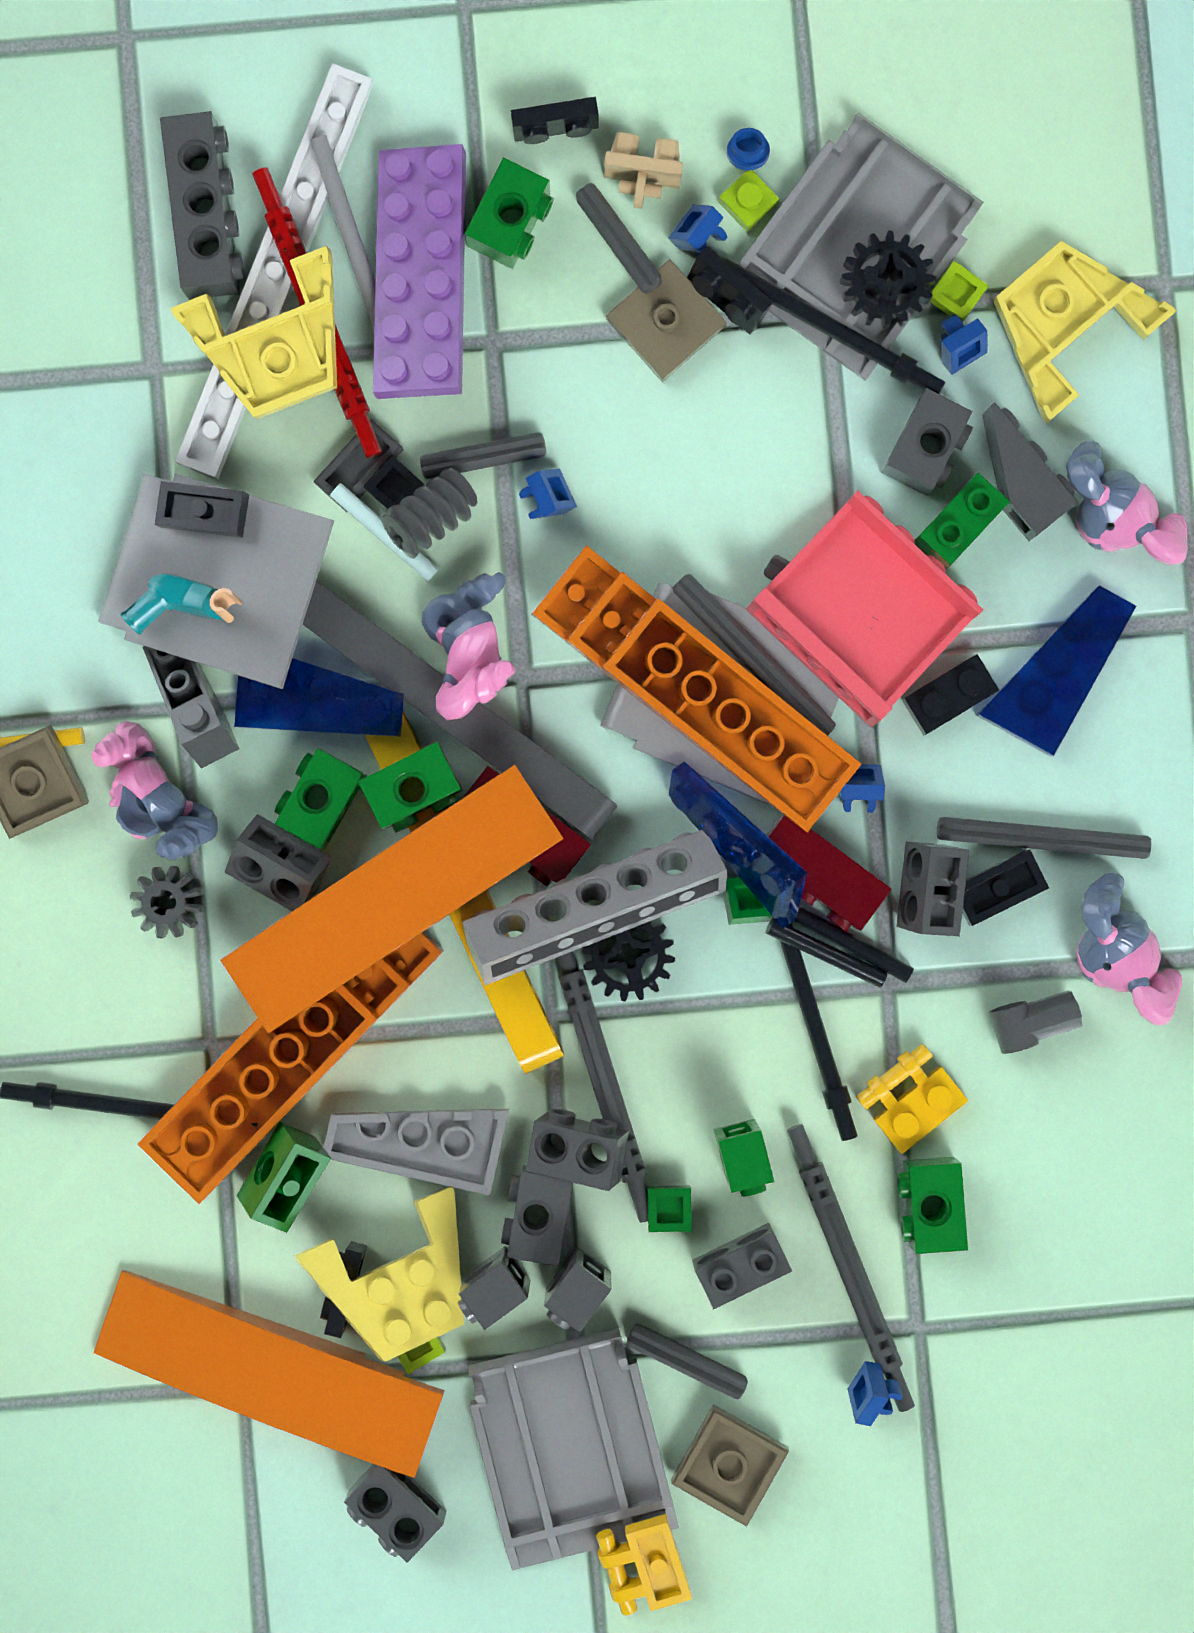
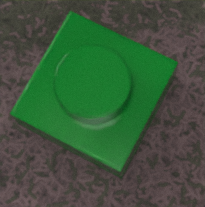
[723,875,774,925]
[647,1185,692,1232]

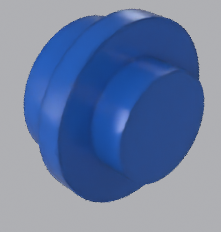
[727,128,770,171]

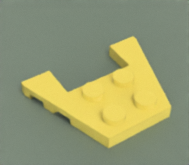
[993,241,1176,424]
[171,246,337,419]
[294,1186,464,1362]

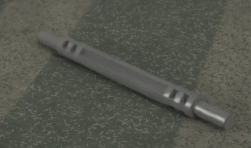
[557,951,648,1223]
[787,1124,915,1412]

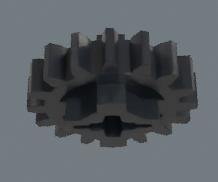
[840,230,936,329]
[582,921,675,1002]

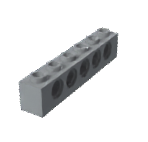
[462,829,727,985]

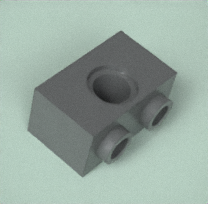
[881,388,973,496]
[501,1165,573,1266]
[458,1246,531,1330]
[544,1246,612,1333]

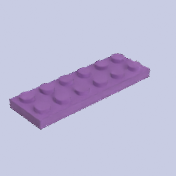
[373,144,466,399]

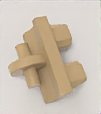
[604,132,683,209]

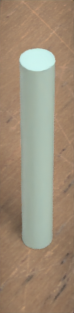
[330,483,439,581]

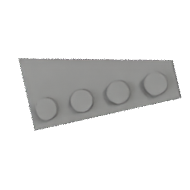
[323,1109,509,1195]

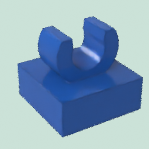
[668,204,727,256]
[940,314,988,375]
[519,468,577,519]
[839,764,885,813]
[847,1361,903,1426]

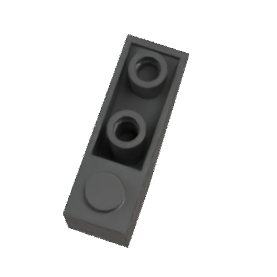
[982,402,1078,541]
[143,646,240,769]

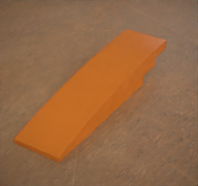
[531,545,861,832]
[220,765,564,1034]
[137,932,444,1204]
[93,1270,445,1478]

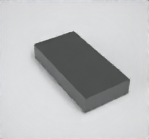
[313,418,404,513]

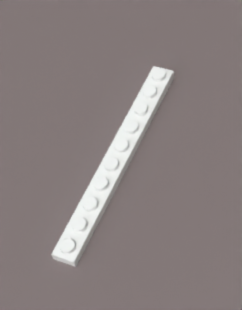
[175,63,374,480]

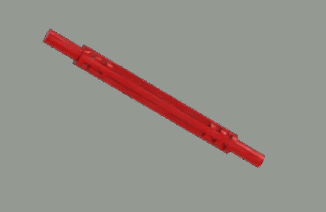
[252,167,382,458]

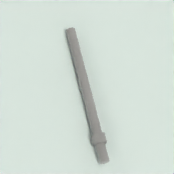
[310,135,375,344]

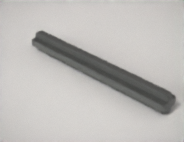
[673,574,836,736]
[937,817,1151,859]

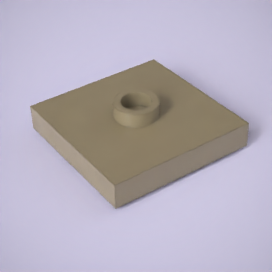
[606,259,727,383]
[0,725,89,839]
[671,1404,789,1527]

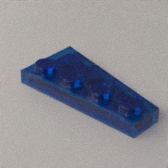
[976,585,1137,757]
[234,658,404,737]
[668,761,808,929]

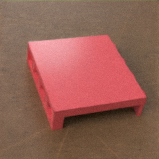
[746,490,984,728]

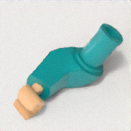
[120,573,243,635]

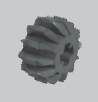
[130,866,205,939]

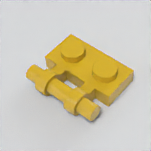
[856,1043,969,1155]
[596,1514,692,1616]

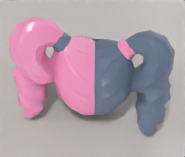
[1066,441,1188,565]
[422,572,515,720]
[91,721,218,860]
[1077,873,1182,1025]

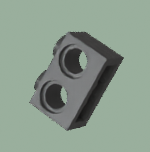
[224,814,332,911]
[896,841,969,937]
[526,1109,629,1191]
[692,1223,792,1310]
[344,1464,447,1563]

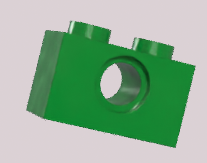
[464,157,554,269]
[914,473,1010,569]
[358,742,464,833]
[274,748,367,849]
[713,1119,775,1197]
[236,1122,331,1233]
[897,1157,968,1254]

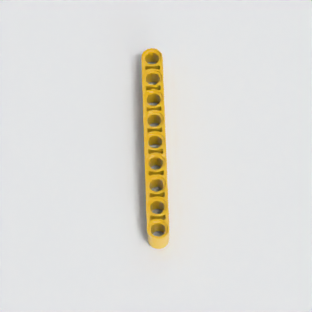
[363,709,565,1074]

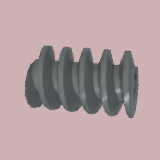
[382,468,478,559]

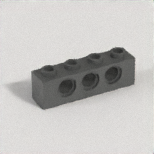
[160,111,245,300]

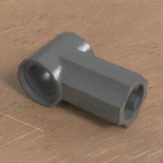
[989,990,1083,1054]

